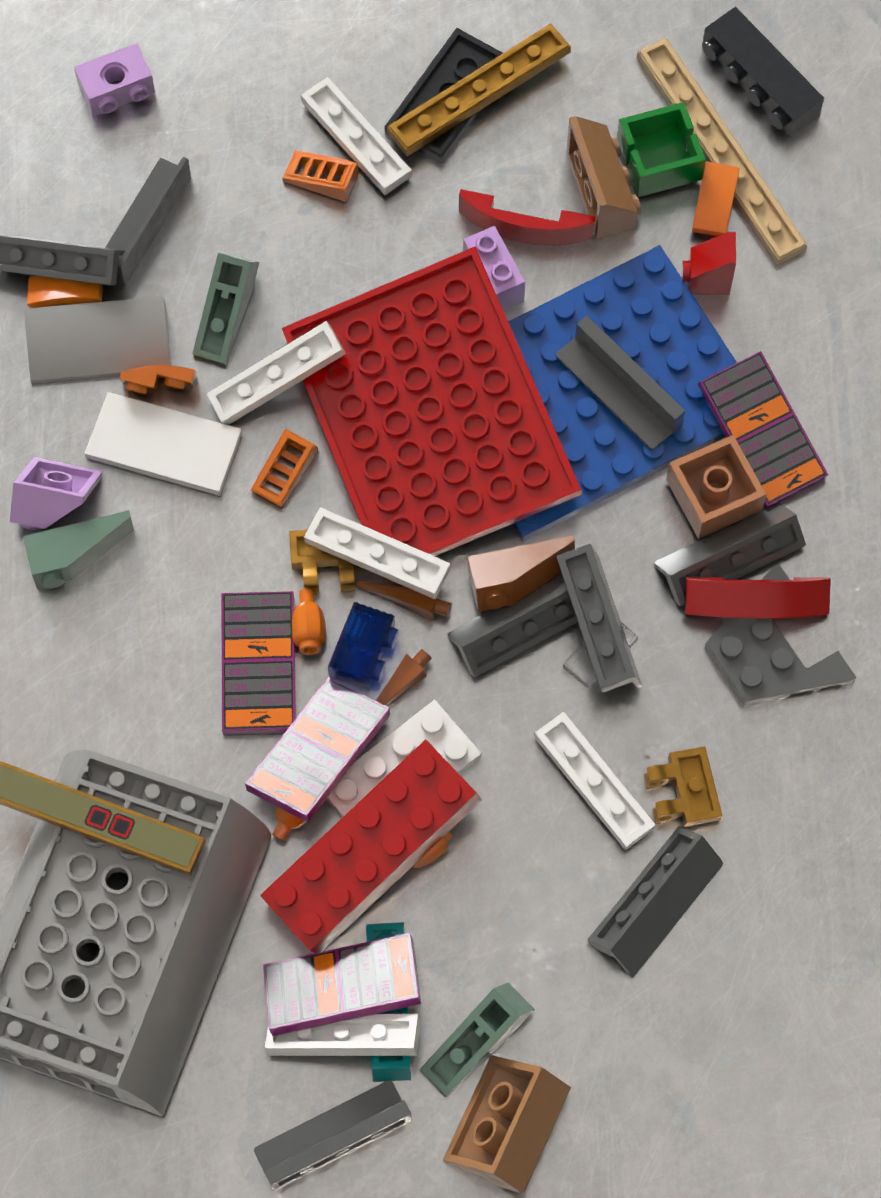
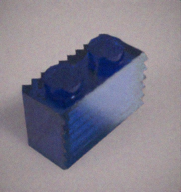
[328,602,399,690]

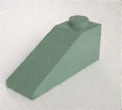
[192,253,260,364]
[23,510,134,589]
[420,982,535,1097]

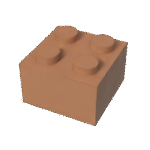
[666,435,767,539]

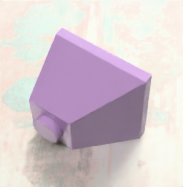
[10,457,103,530]

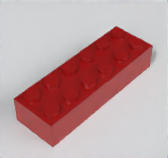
[260,739,482,953]

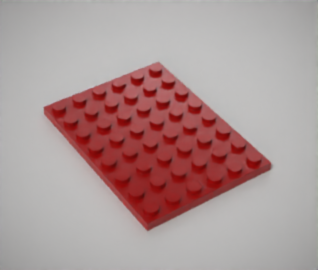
[282,247,582,578]

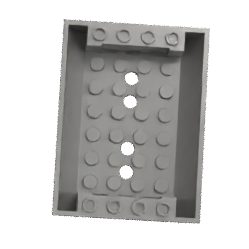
[0,750,271,1117]

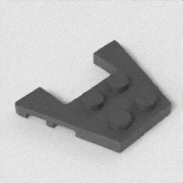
[705,563,856,706]

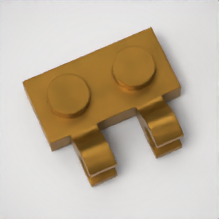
[289,529,355,594]
[644,746,723,827]

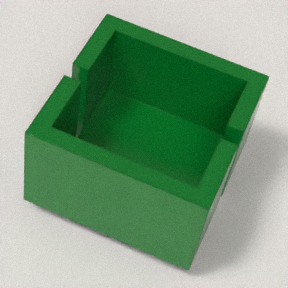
[617,102,706,197]

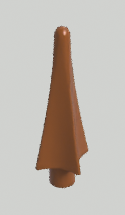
[356,580,452,621]
[375,649,432,706]

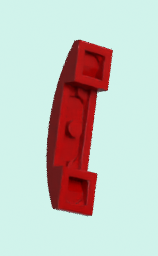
[459,189,595,246]
[685,577,831,618]

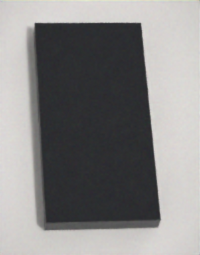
[384,28,503,164]

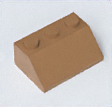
[566,116,641,239]
[443,1055,571,1193]

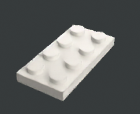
[326,699,482,818]

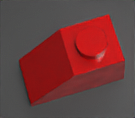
[682,232,736,295]

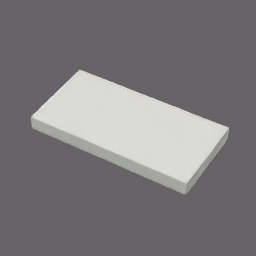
[84,392,242,496]

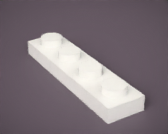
[301,77,412,195]
[207,321,346,425]
[304,507,451,599]
[534,712,655,851]
[264,1014,421,1056]

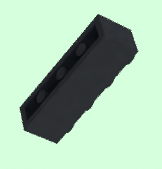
[702,6,824,137]

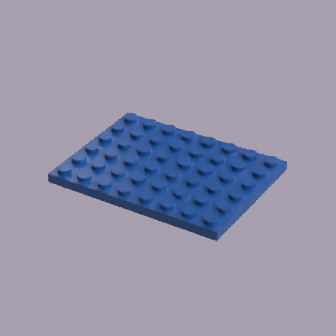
[508,245,737,542]

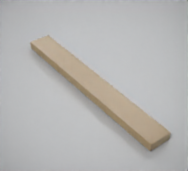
[637,37,808,266]

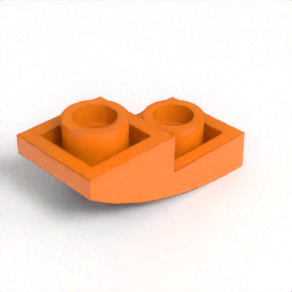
[692,162,740,236]
[27,276,103,308]
[119,365,196,395]

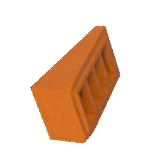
[282,150,358,202]
[250,428,318,508]

